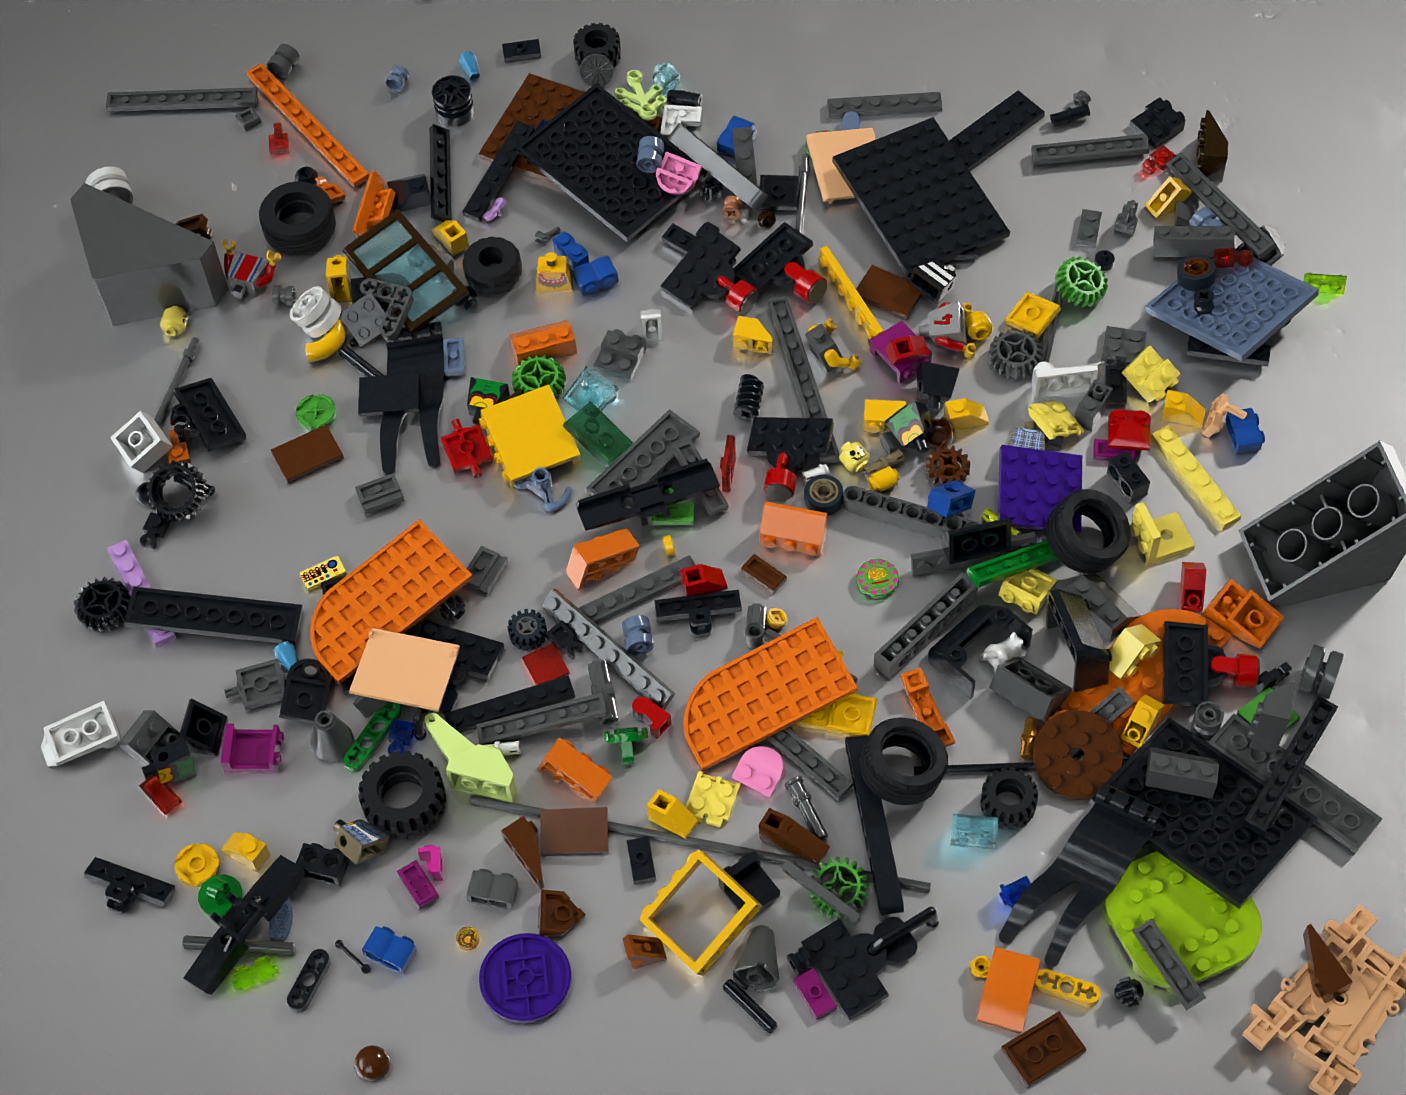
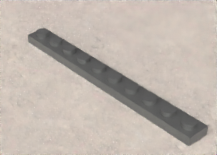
[768,295,840,465]

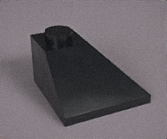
[387,174,431,212]

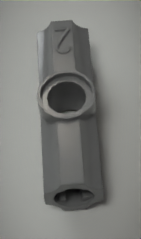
[588,660,618,726]

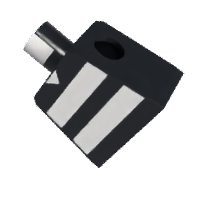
[908,260,957,304]

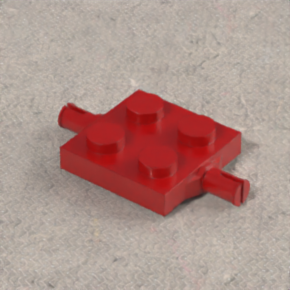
[440,419,493,478]

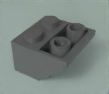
[117,710,180,765]

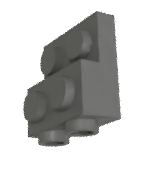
[1101,326,1147,367]
[593,329,646,381]

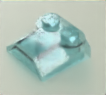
[562,366,619,420]

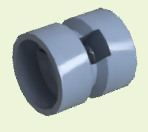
[636,136,664,173]
[1189,207,1226,226]
[622,615,654,655]

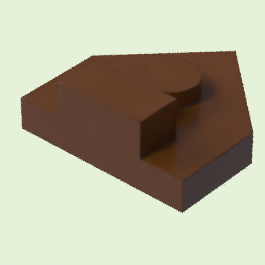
[538,890,586,937]

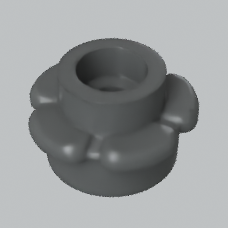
[1073,90,1091,107]

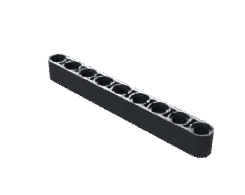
[845,734,904,915]

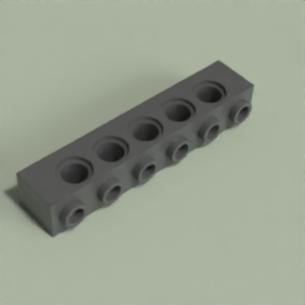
[874,572,978,679]

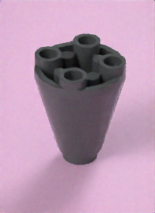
[310,710,355,763]

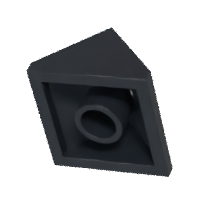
[178,699,228,756]

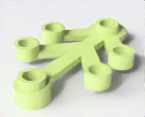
[615,70,667,120]

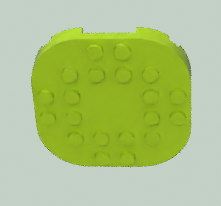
[1103,851,1262,992]

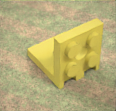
[1130,502,1195,565]

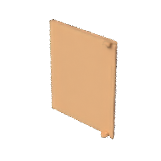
[806,127,876,204]
[349,628,460,712]

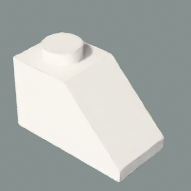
[640,309,663,342]

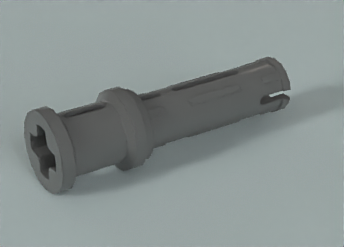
[784,776,828,841]

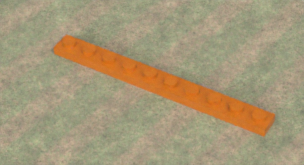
[246,63,369,188]

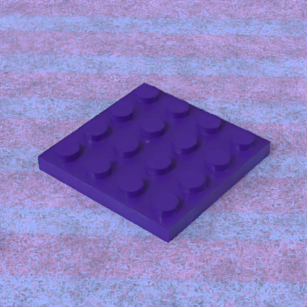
[998,445,1083,535]

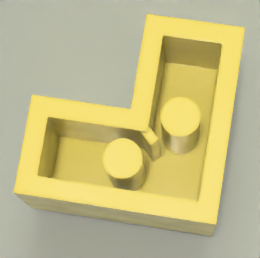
[1109,624,1162,679]

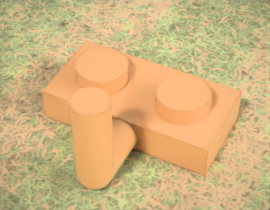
[1202,393,1247,438]

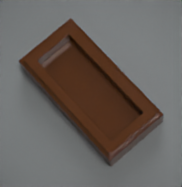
[741,554,787,594]

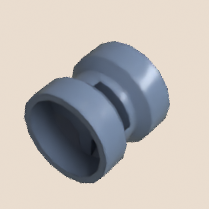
[385,65,410,92]

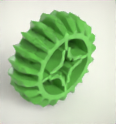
[1055,256,1108,308]
[511,354,566,400]
[809,856,869,919]

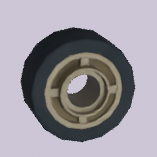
[804,475,844,515]

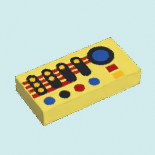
[299,555,347,592]

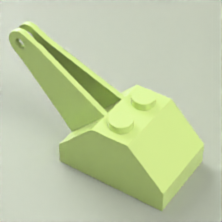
[425,712,518,803]

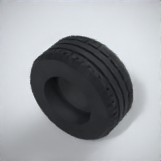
[259,181,336,256]

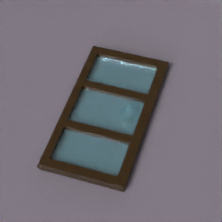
[342,209,470,334]

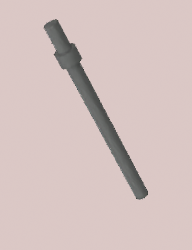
[795,153,810,234]
[154,337,200,427]

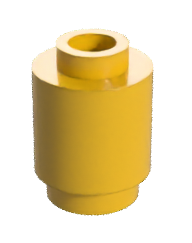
[867,466,900,493]

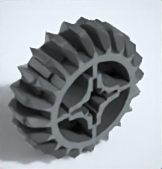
[988,328,1044,380]

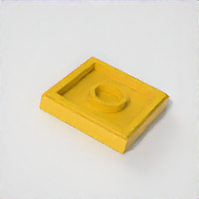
[1005,292,1061,338]
[826,694,878,736]

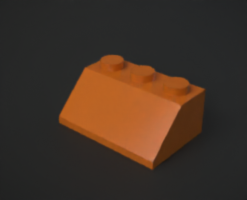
[509,320,577,365]
[760,501,827,556]

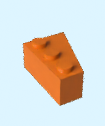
[566,528,640,590]
[537,738,613,803]

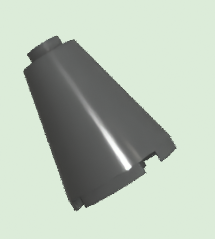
[733,925,779,992]

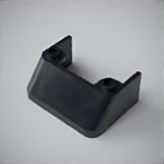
[1046,588,1112,692]
[928,605,1033,699]

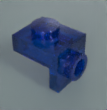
[999,876,1031,908]

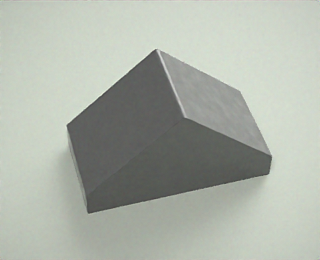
[70,183,229,326]
[1238,441,1406,607]

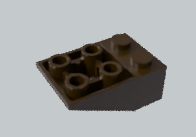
[1196,110,1228,182]

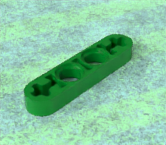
[344,702,401,772]

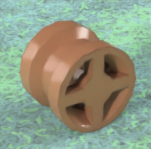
[722,195,744,220]

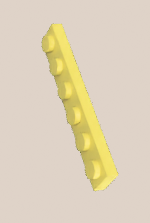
[1151,425,1241,529]

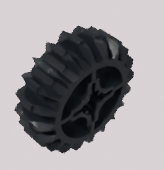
[74,577,131,632]

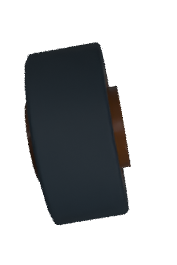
[1177,255,1216,291]

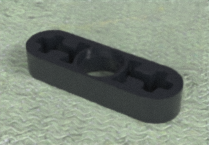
[287,949,331,1013]

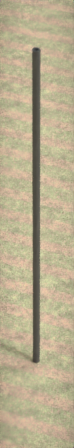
[470,795,931,892]

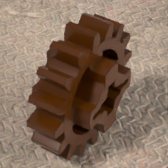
[925,445,971,485]

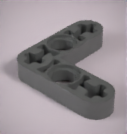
[360,278,415,341]

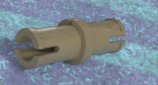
[863,449,905,478]

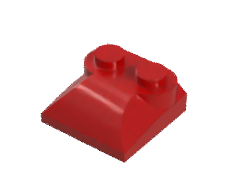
[1108,409,1151,451]

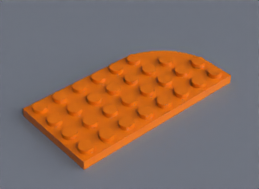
[310,519,473,685]
[1058,609,1232,759]
[684,617,859,771]

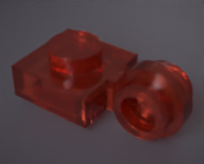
[1141,145,1177,175]
[1213,248,1253,268]

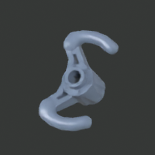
[515,468,573,512]

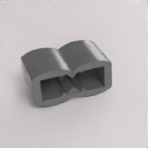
[466,869,518,910]

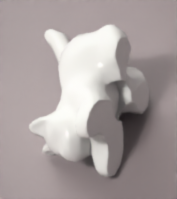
[980,632,1027,673]

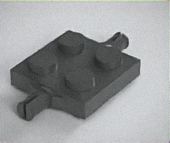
[224,659,288,711]

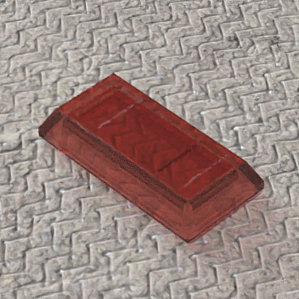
[138,775,182,815]

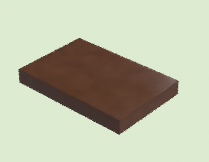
[856,265,922,320]
[271,425,344,483]
[541,807,609,855]
[1001,1011,1087,1088]

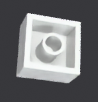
[110,411,173,473]

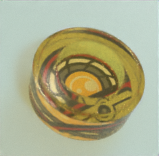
[456,926,480,951]

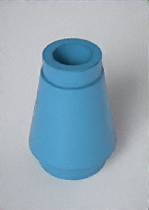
[459,51,480,80]
[274,641,299,671]

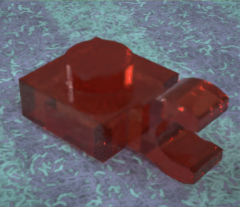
[269,123,289,155]

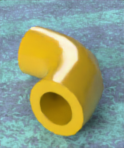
[306,319,347,363]

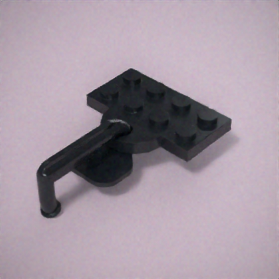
[413,620,504,741]
[801,906,939,1020]

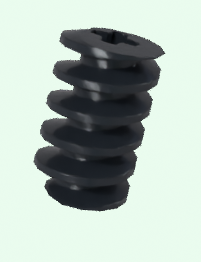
[733,374,765,420]

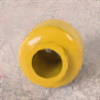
[965,311,993,341]

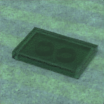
[563,401,633,468]

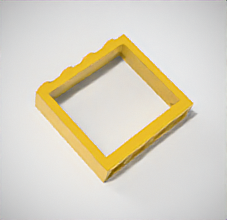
[639,849,763,976]

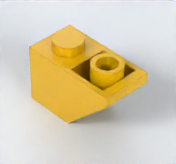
[431,220,469,256]
[733,316,773,353]
[1120,694,1165,748]
[646,789,698,839]

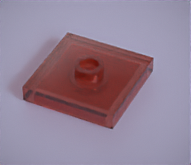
[720,435,736,493]

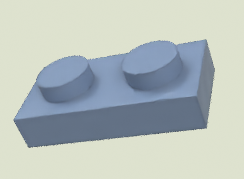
[443,338,465,376]

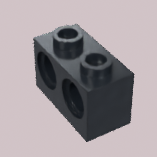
[1107,451,1150,503]
[296,843,349,887]

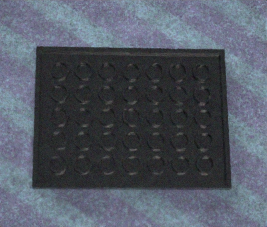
[516,83,707,242]
[832,117,1010,278]
[1090,717,1318,909]

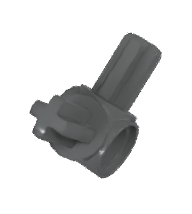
[1114,200,1139,235]

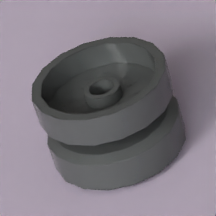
[1299,644,1344,699]

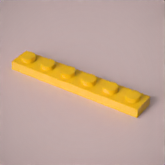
[818,246,884,340]

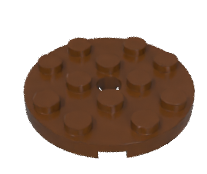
[1033,710,1123,800]

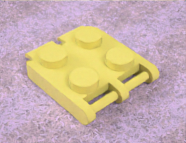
[1028,401,1084,440]
[686,770,742,828]

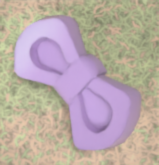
[483,198,506,222]

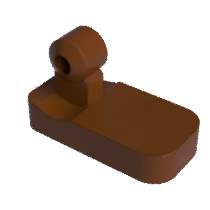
[176,214,213,239]

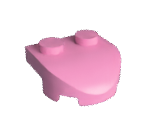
[656,152,702,195]
[731,747,786,798]

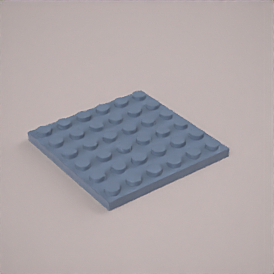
[1145,249,1319,362]

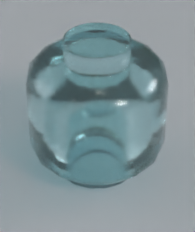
[652,63,680,91]

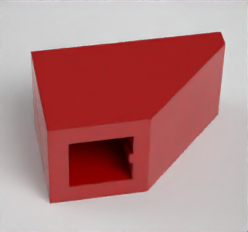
[885,335,930,367]
[1180,562,1207,611]
[680,564,728,596]

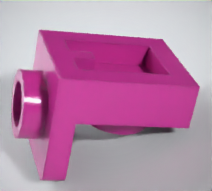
[418,845,443,881]

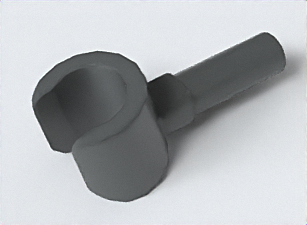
[535,227,560,245]

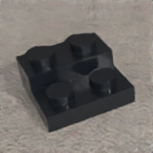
[1129,97,1186,148]

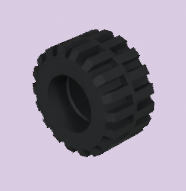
[573,23,621,68]
[980,767,1038,830]

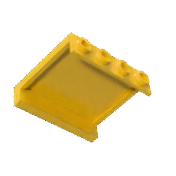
[478,385,581,488]

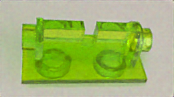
[1303,272,1347,294]
[229,955,279,990]

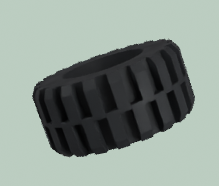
[358,751,446,840]

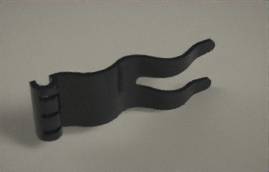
[380,321,444,475]
[999,783,1164,967]

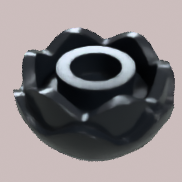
[295,166,318,185]
[135,482,152,506]

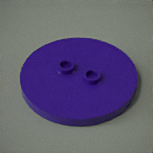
[479,933,572,1024]

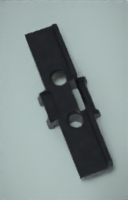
[576,458,720,531]
[183,855,305,995]

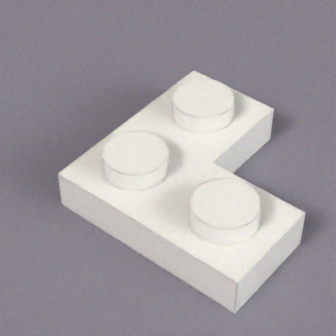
[660,105,702,138]

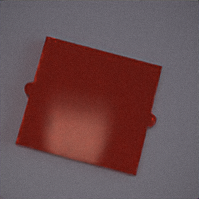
[522,643,570,685]

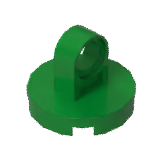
[604,727,648,765]
[198,874,244,917]

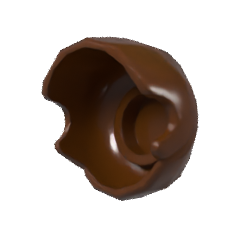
[926,417,955,449]
[354,1045,391,1082]

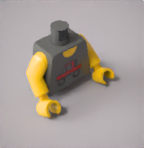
[805,318,862,372]

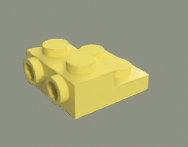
[1121,345,1181,403]
[998,568,1058,614]

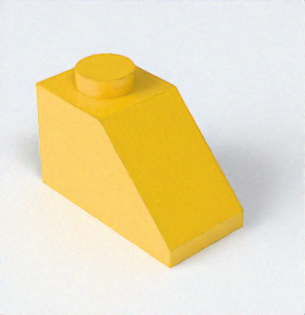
[1144,176,1192,219]
[1161,390,1206,428]
[944,398,989,431]
[864,399,906,433]
[221,832,271,872]

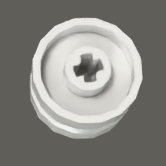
[85,167,134,204]
[290,286,342,338]

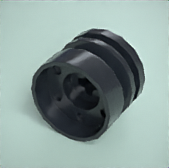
[431,75,475,127]

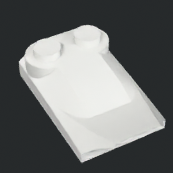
[1032,361,1105,400]
[41,701,120,767]

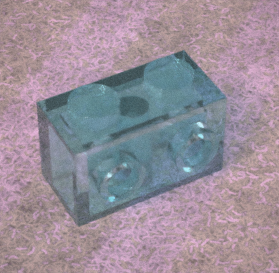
[950,814,998,849]

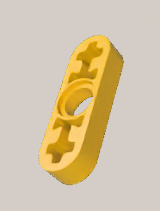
[1034,969,1101,1007]

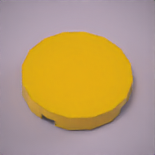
[175,843,220,887]

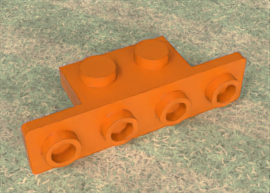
[352,170,396,237]

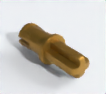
[1020,717,1039,760]

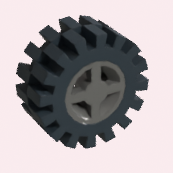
[507,609,547,651]

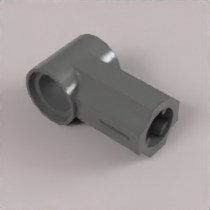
[745,603,766,649]

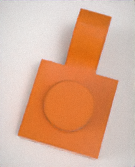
[315,176,346,204]
[167,430,191,464]

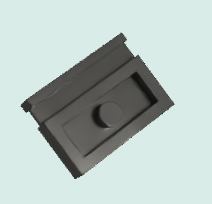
[355,473,405,515]
[466,546,508,594]

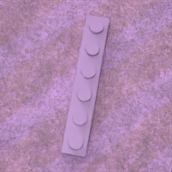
[107,539,176,647]

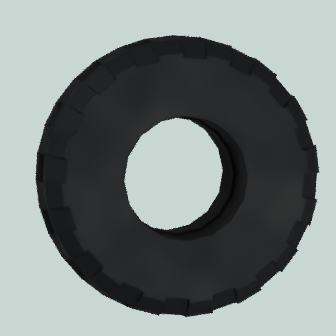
[463,236,522,294]

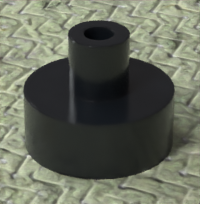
[1094,250,1115,271]

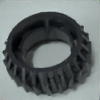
[146,460,208,522]

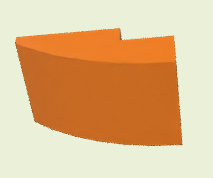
[1201,579,1284,648]
[977,947,1041,1033]

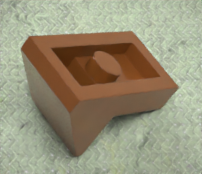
[622,934,667,969]

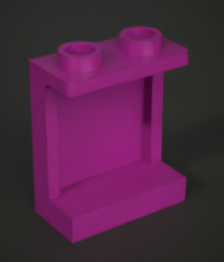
[870,321,932,383]
[220,723,284,773]

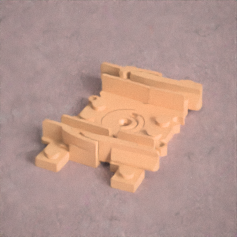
[1242,904,1406,1095]

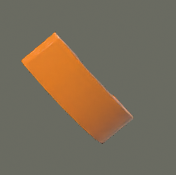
[900,667,955,747]

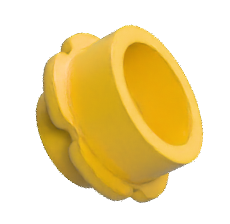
[970,956,991,978]

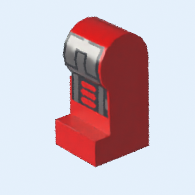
[632,697,672,739]

